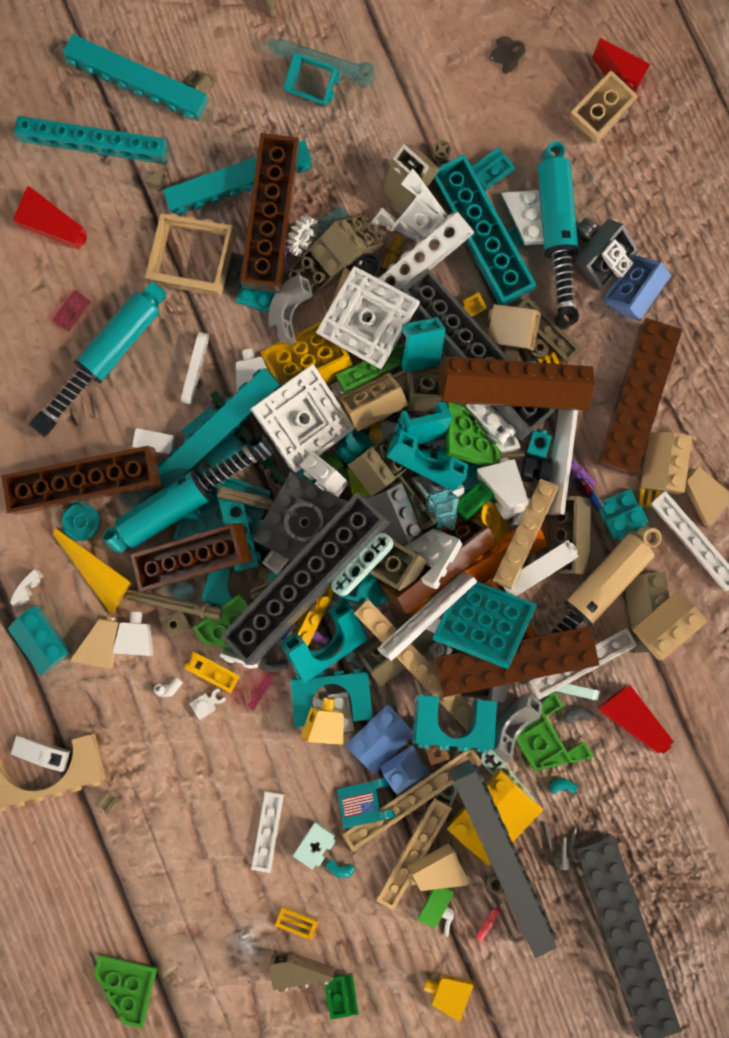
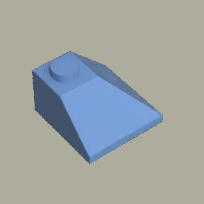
[380,745,431,796]

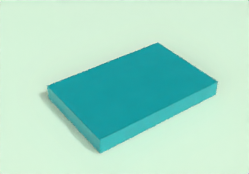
[181,407,244,468]

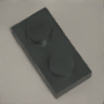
[223,252,244,295]

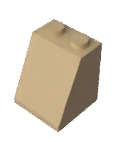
[485,304,541,351]

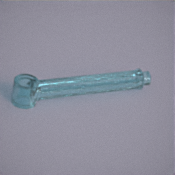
[268,38,375,88]

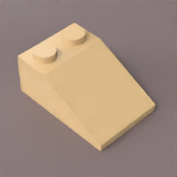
[569,71,638,143]

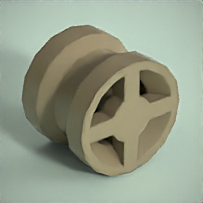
[432,140,451,163]
[95,790,119,815]

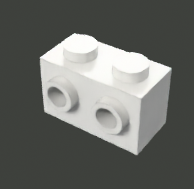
[300,451,346,495]

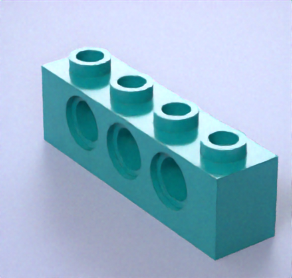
[218,497,262,573]

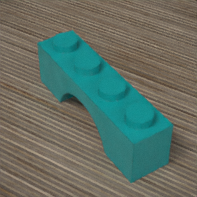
[386,430,468,491]

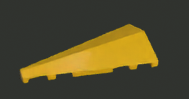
[52,528,133,614]

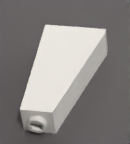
[503,540,578,596]

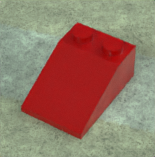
[592,38,650,93]

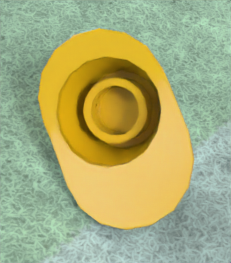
[472,501,510,540]

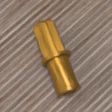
[381,234,405,271]

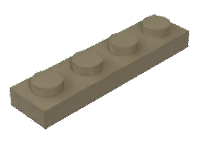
[517,297,581,364]

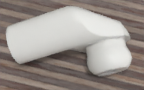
[154,677,183,697]

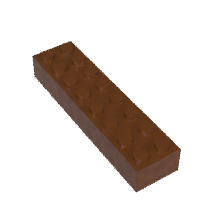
[240,133,300,293]
[597,318,682,476]
[1,446,162,515]
[433,626,599,697]

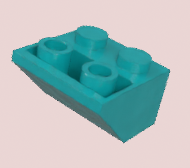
[339,567,382,608]

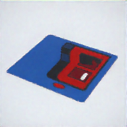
[576,476,604,511]

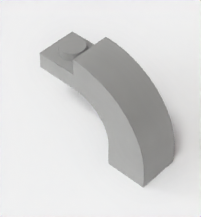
[269,274,313,346]
[493,692,542,762]

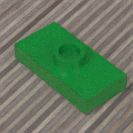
[453,481,494,521]

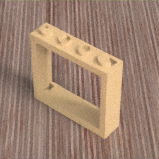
[145,213,237,297]

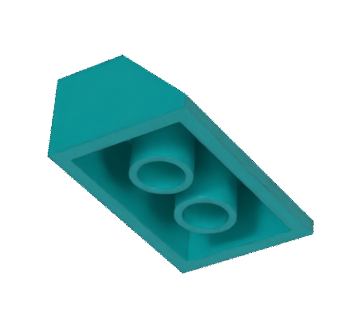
[8,606,72,676]

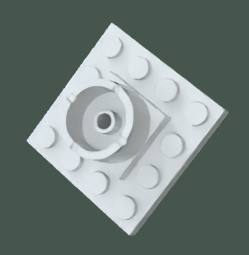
[316,266,420,369]
[250,364,355,473]

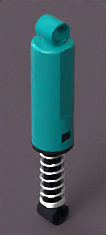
[537,141,579,330]
[29,281,168,437]
[103,434,274,553]

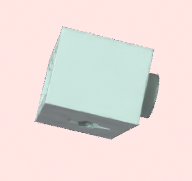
[293,821,336,870]

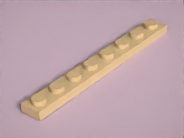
[342,748,483,852]

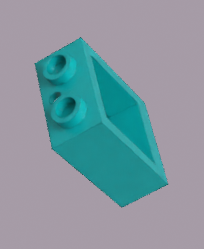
[283,52,341,106]

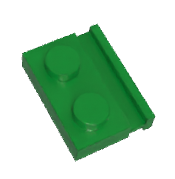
[325,973,359,1020]

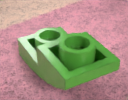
[417,888,454,929]

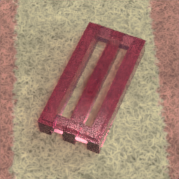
[53,290,91,332]
[247,673,275,710]

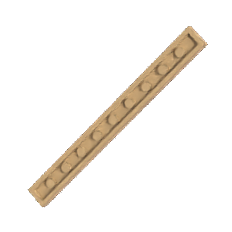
[353,599,473,731]

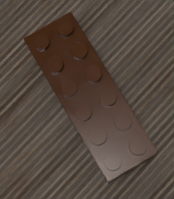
[377,516,496,614]
[130,523,252,592]

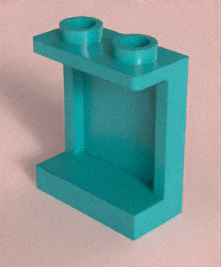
[398,317,446,372]
[394,402,452,445]

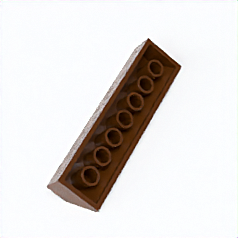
[439,356,595,411]

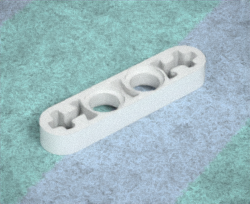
[181,332,209,405]

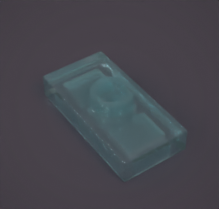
[317,205,351,238]

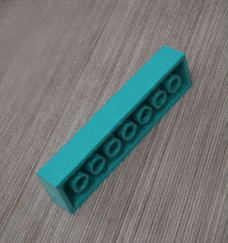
[431,154,536,306]

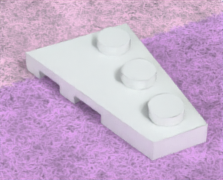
[501,190,544,246]

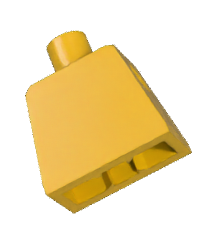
[301,697,343,745]
[423,974,474,1022]

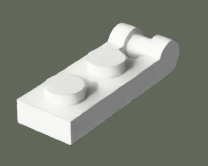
[465,404,516,445]

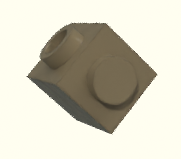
[160,611,193,638]

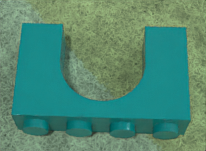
[201,567,279,607]
[280,599,368,684]
[290,669,373,727]
[412,695,497,753]

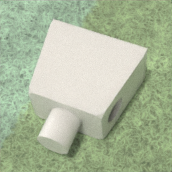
[236,349,267,393]
[113,611,153,656]

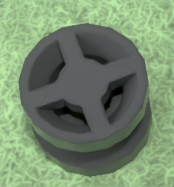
[577,218,598,242]

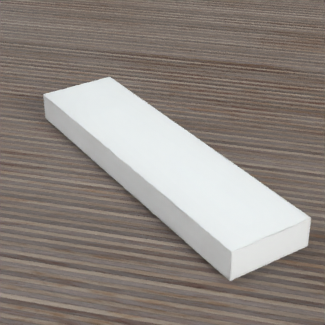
[251,790,284,873]

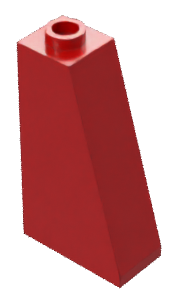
[13,186,87,250]
[597,685,674,754]

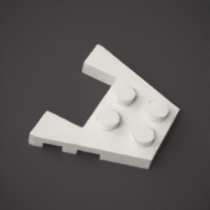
[371,169,448,242]
[404,529,462,589]

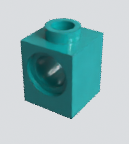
[525,429,552,460]

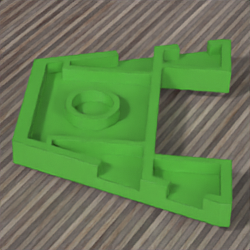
[516,691,594,771]

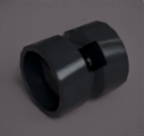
[356,253,380,277]
[521,456,553,483]

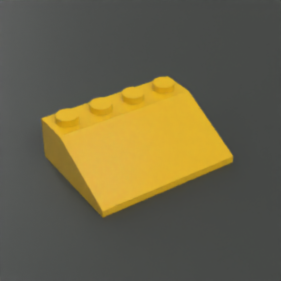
[260,321,353,385]
[447,768,544,866]

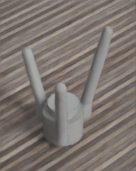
[543,821,577,870]

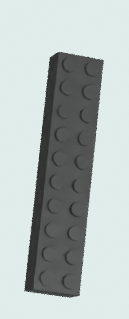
[400,269,555,441]
[220,492,391,665]
[448,760,557,958]
[574,834,682,1038]

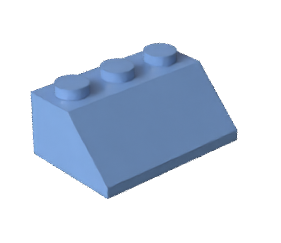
[603,255,671,321]
[345,704,413,775]

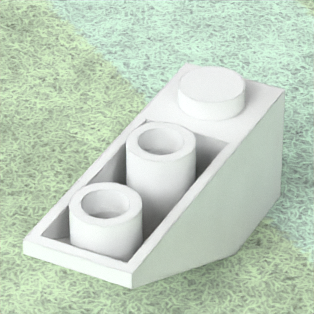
[11,735,72,772]

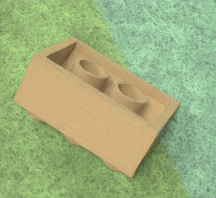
[338,372,409,432]
[640,432,692,495]
[632,592,708,660]

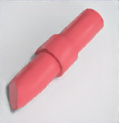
[475,907,500,942]

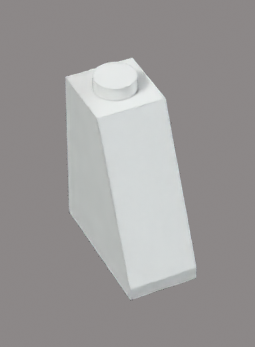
[476,459,528,513]

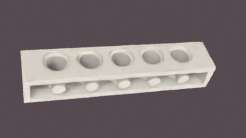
[376,212,474,290]

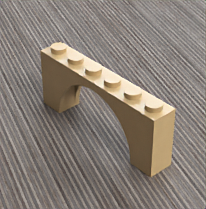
[0,733,106,812]

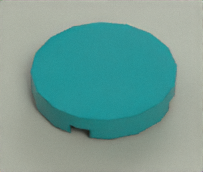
[62,503,101,541]

